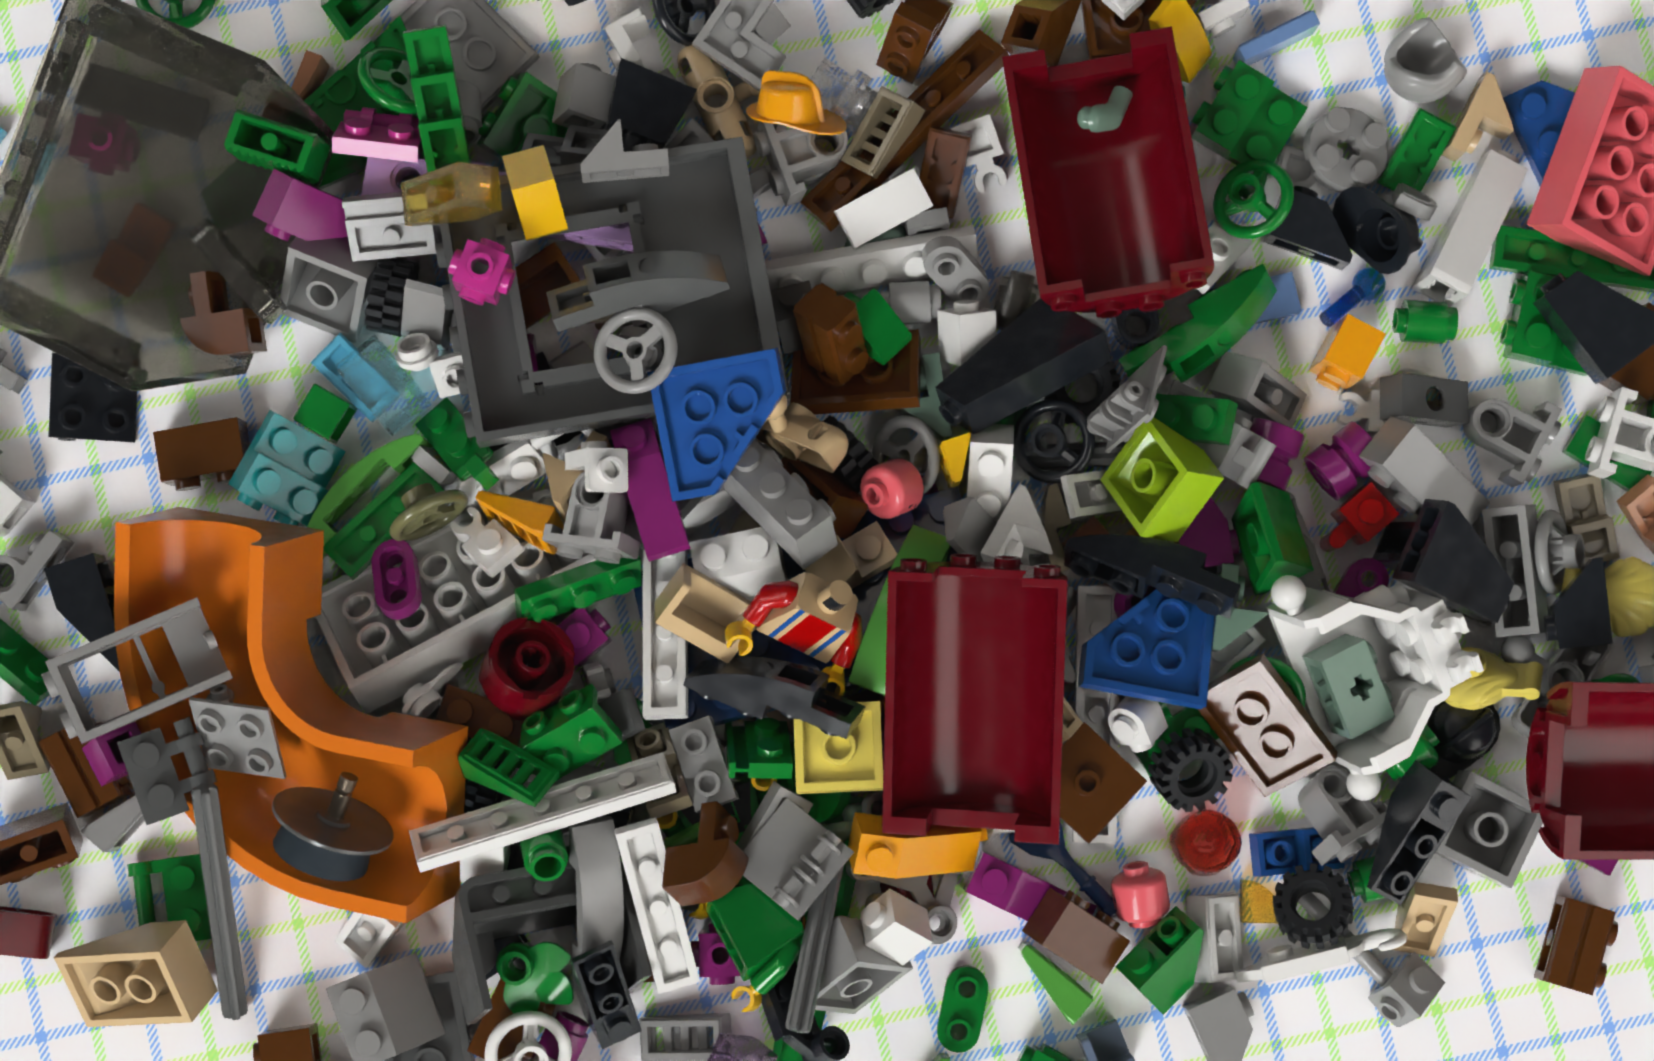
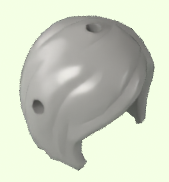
[1384,17,1467,103]

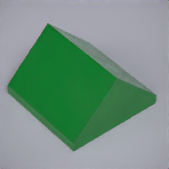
[1231,482,1314,596]

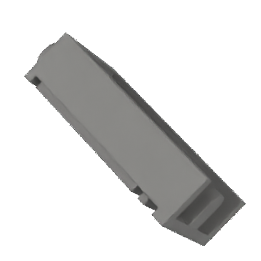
[41,598,233,744]

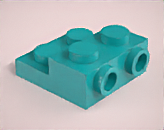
[228,410,346,527]

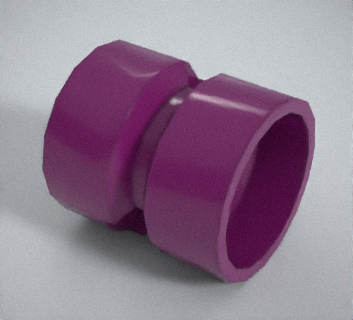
[1249,418,1305,491]
[1303,421,1372,501]

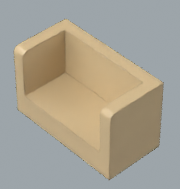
[655,563,756,663]

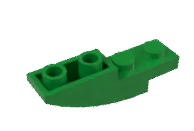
[1119,264,1277,383]

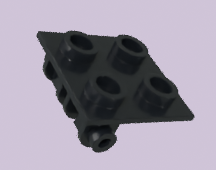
[48,352,138,443]

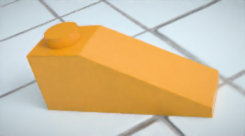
[848,812,982,879]

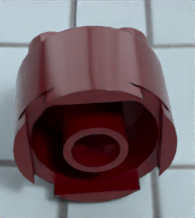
[478,617,575,721]

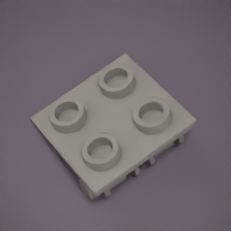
[1087,345,1167,454]
[189,684,287,779]
[743,798,854,921]

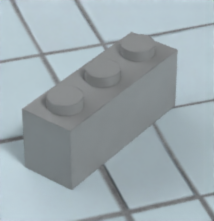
[1359,416,1490,526]
[1482,504,1548,638]

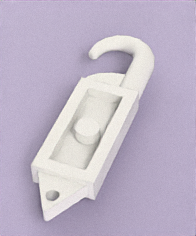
[449,429,596,508]
[1235,928,1407,984]

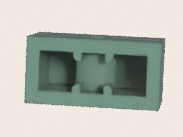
[1302,634,1395,740]

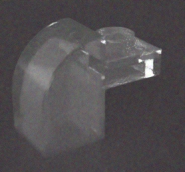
[810,57,877,130]

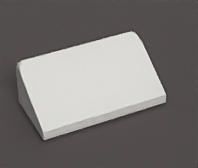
[1186,893,1244,983]

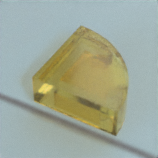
[1240,879,1278,924]

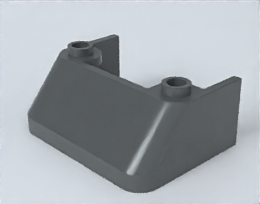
[452,859,652,1025]

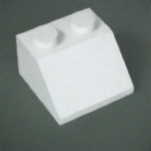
[689,527,788,601]

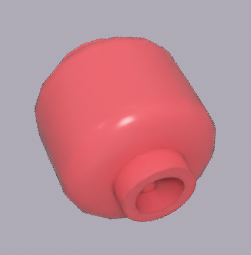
[860,459,924,519]
[1111,861,1170,929]

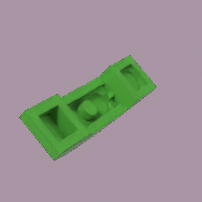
[307,433,432,559]
[849,525,951,696]

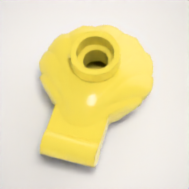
[1561,556,1654,637]
[1445,647,1543,710]

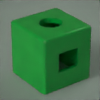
[293,383,357,444]

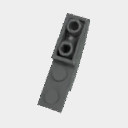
[546,250,730,332]

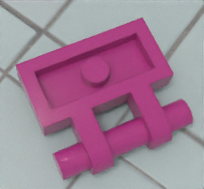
[332,107,423,163]

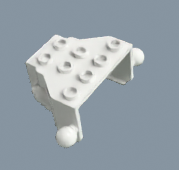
[1266,575,1484,801]

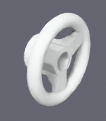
[484,1011,572,1061]

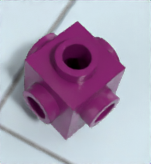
[691,922,740,985]

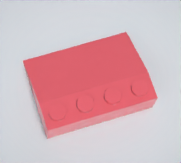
[1527,66,1654,276]

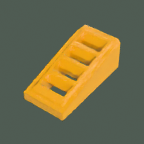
[475,490,564,555]

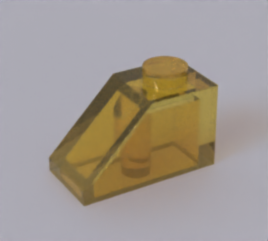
[401,162,502,226]

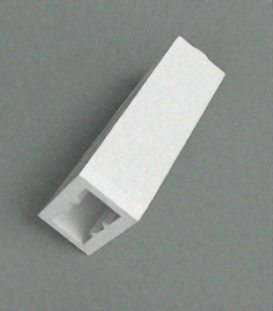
[1411,149,1528,307]

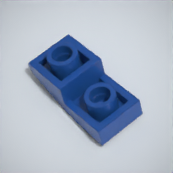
[1249,827,1345,877]

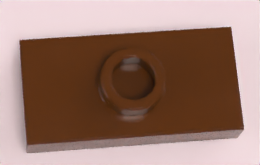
[919,126,973,219]

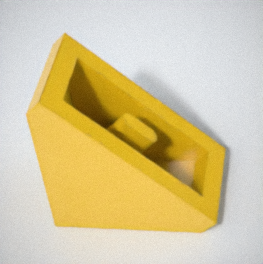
[502,145,568,241]

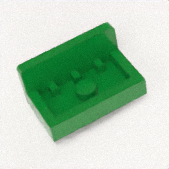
[520,684,622,780]

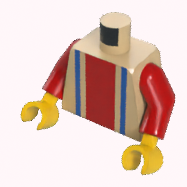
[725,572,863,696]

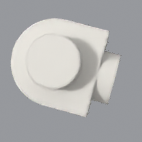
[1108,696,1168,753]

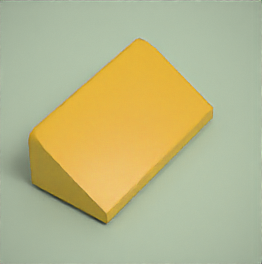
[939,432,971,489]

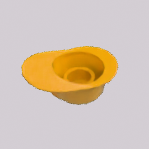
[746,70,847,135]

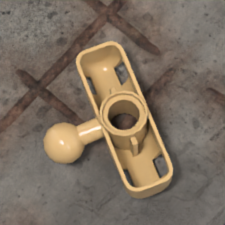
[677,45,760,158]
[756,394,849,473]

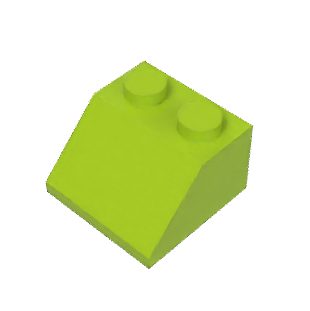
[1100,417,1224,542]

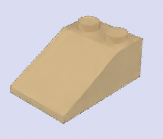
[54,920,218,1027]

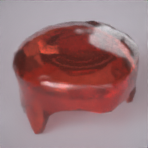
[1169,808,1242,877]

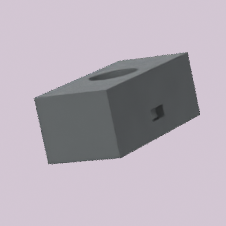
[1380,373,1469,428]

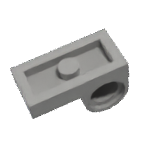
[0,530,75,611]

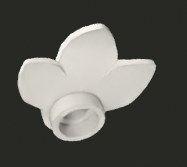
[402,662,463,719]

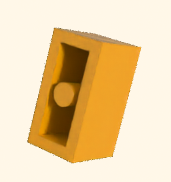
[1308,314,1386,391]

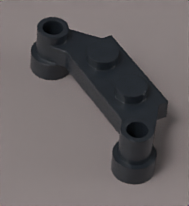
[761,916,850,1061]

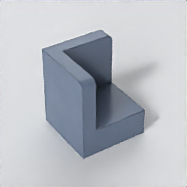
[1076,1019,1135,1061]

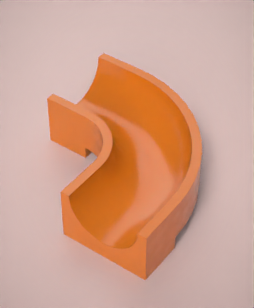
[114,507,468,923]

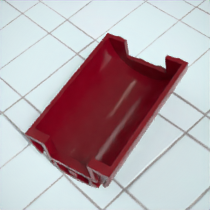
[1002,26,1214,319]
[882,553,1068,845]
[1526,681,1654,860]

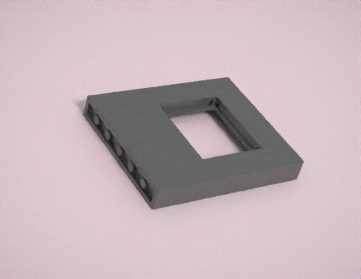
[428,136,788,448]

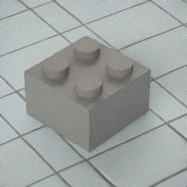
[1435,770,1543,888]

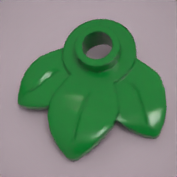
[496,941,574,1014]

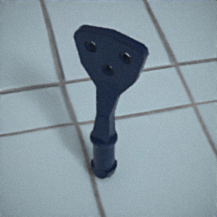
[1009,823,1116,917]

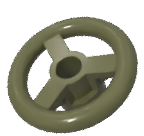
[389,483,468,541]

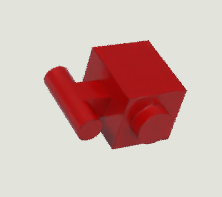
[1319,482,1400,552]

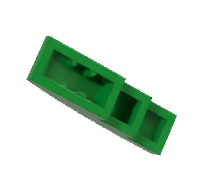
[403,24,474,200]

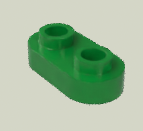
[936,965,988,1053]

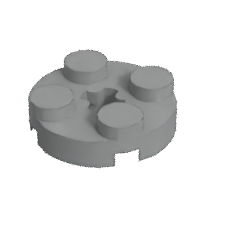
[1303,107,1388,193]

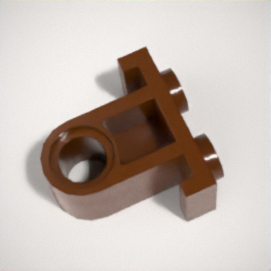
[876,0,954,84]

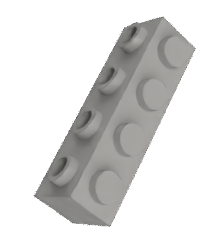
[722,437,838,570]

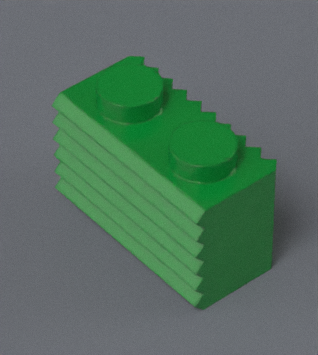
[224,109,330,185]

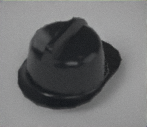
[1332,186,1423,274]
[1426,701,1501,779]

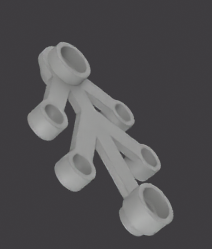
[845,791,962,944]

